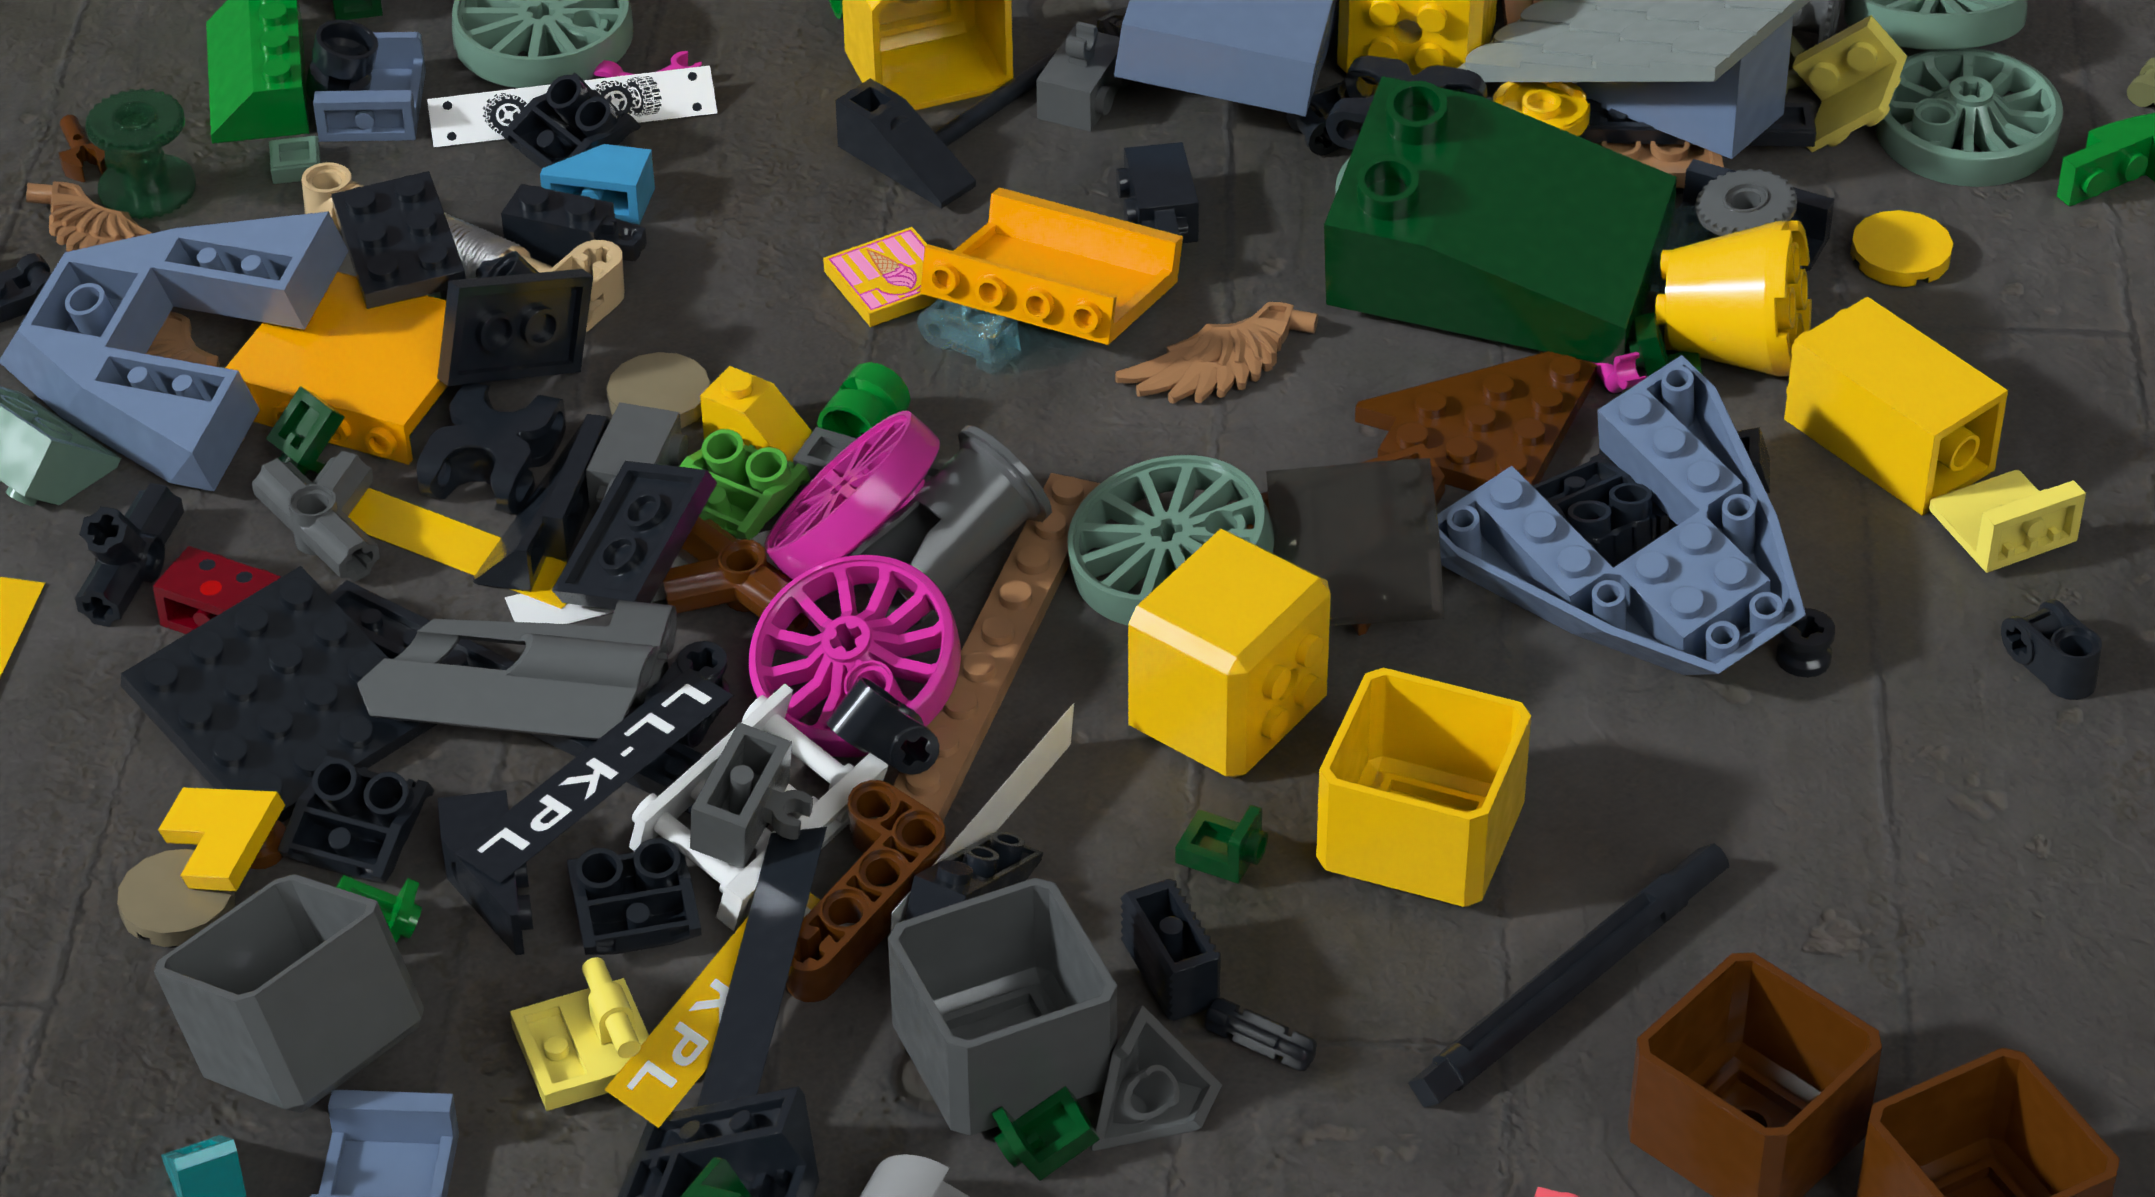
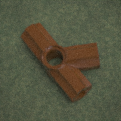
[663,517,816,633]

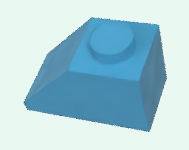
[540,144,655,225]

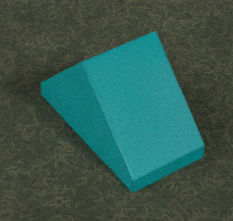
[161,1135,247,1197]

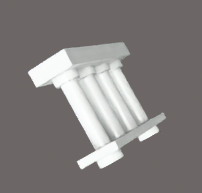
[629,684,888,931]

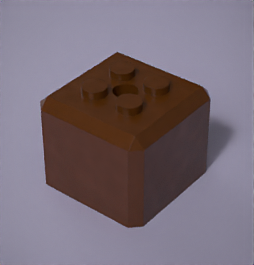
[1628,952,1882,1197]
[1856,1048,2120,1197]

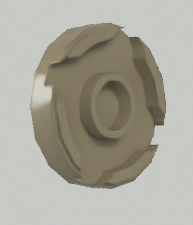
[607,352,710,429]
[117,849,235,947]

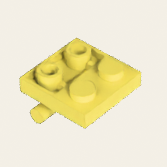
[510,957,649,1111]

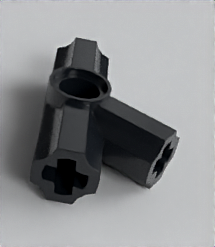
[75,483,184,627]

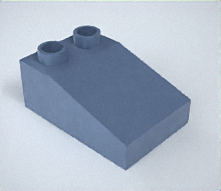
[1114,0,1339,117]

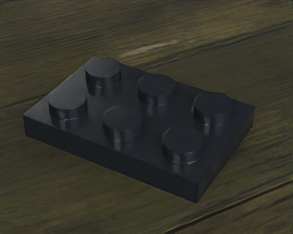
[331,171,466,309]
[437,269,593,386]
[552,461,717,610]

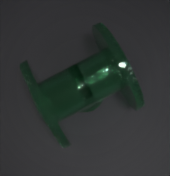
[85,88,196,219]

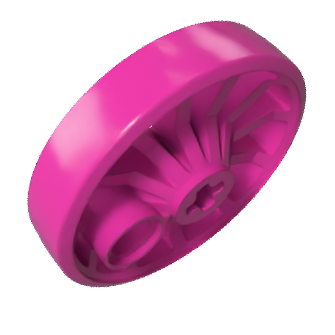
[764,411,940,580]
[749,555,961,757]

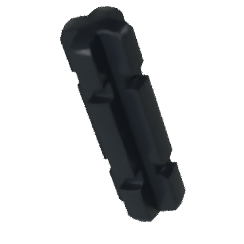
[1205,998,1317,1071]

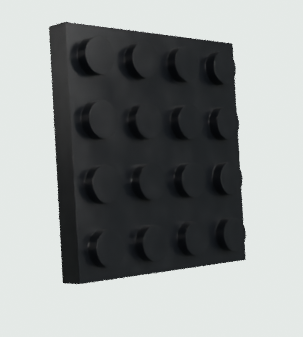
[121,566,437,822]

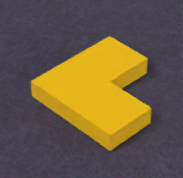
[158,787,285,891]

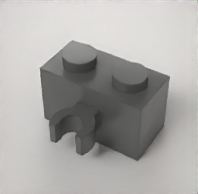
[1036,21,1129,132]
[690,722,813,868]

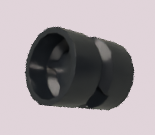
[306,20,379,101]

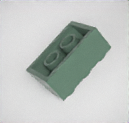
[0,386,122,506]

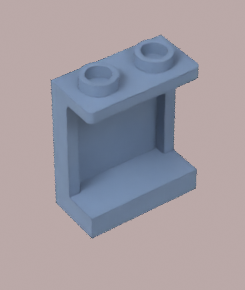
[313,32,426,142]
[310,1090,459,1197]

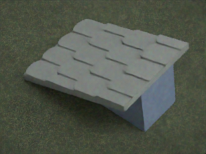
[1458,0,1811,159]

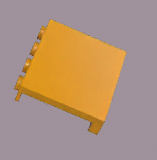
[920,187,1183,345]
[225,272,447,465]

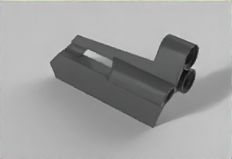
[357,600,677,740]

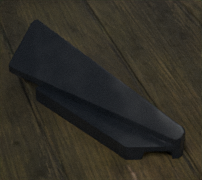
[473,414,611,592]

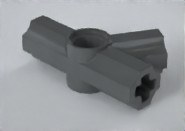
[252,450,380,582]

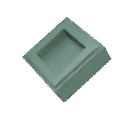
[269,136,321,184]

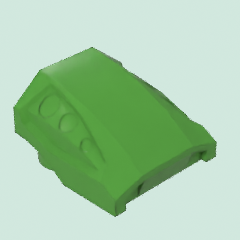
[679,429,810,540]

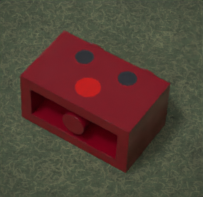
[153,546,281,634]

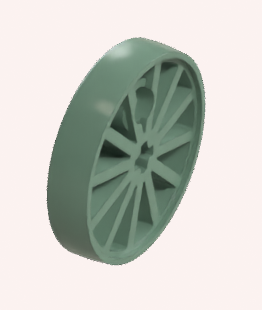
[452,0,634,88]
[1843,0,2028,50]
[1875,48,2063,187]
[1067,455,1274,626]

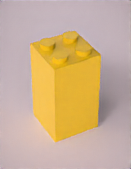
[1784,296,2008,516]

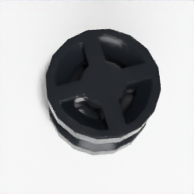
[1776,608,1835,678]

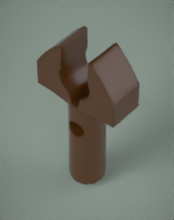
[58,115,113,182]

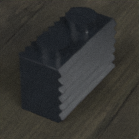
[1120,879,1221,1021]

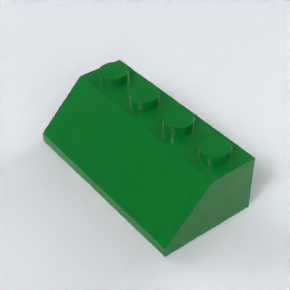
[206,0,309,144]

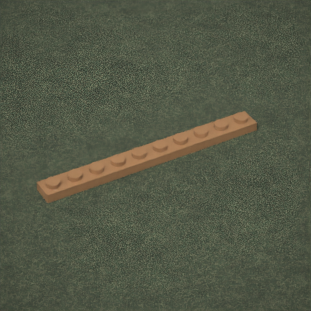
[877,473,1101,847]

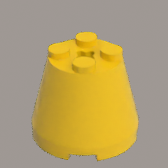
[1655,221,1812,376]

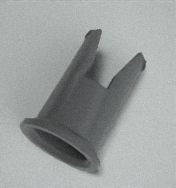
[848,425,1052,626]

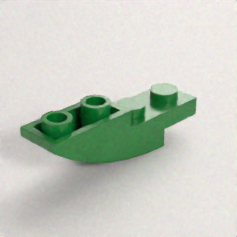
[2057,113,2155,207]

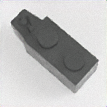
[586,402,688,511]

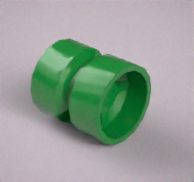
[817,362,911,438]

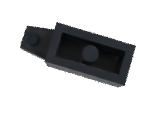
[1116,142,1199,243]
[501,184,647,267]

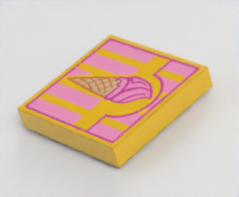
[823,227,945,327]

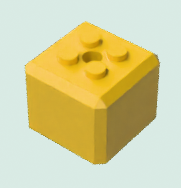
[842,0,1013,111]
[1337,0,1497,90]
[1128,529,1331,778]
[1316,667,1531,907]

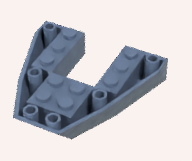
[0,211,349,491]
[1426,355,1806,675]

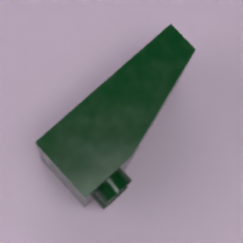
[1324,76,1677,365]

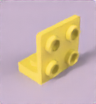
[1792,15,1907,152]
[1929,470,2086,573]

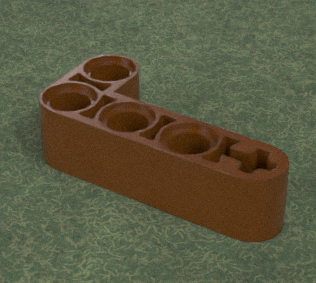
[786,780,947,1002]

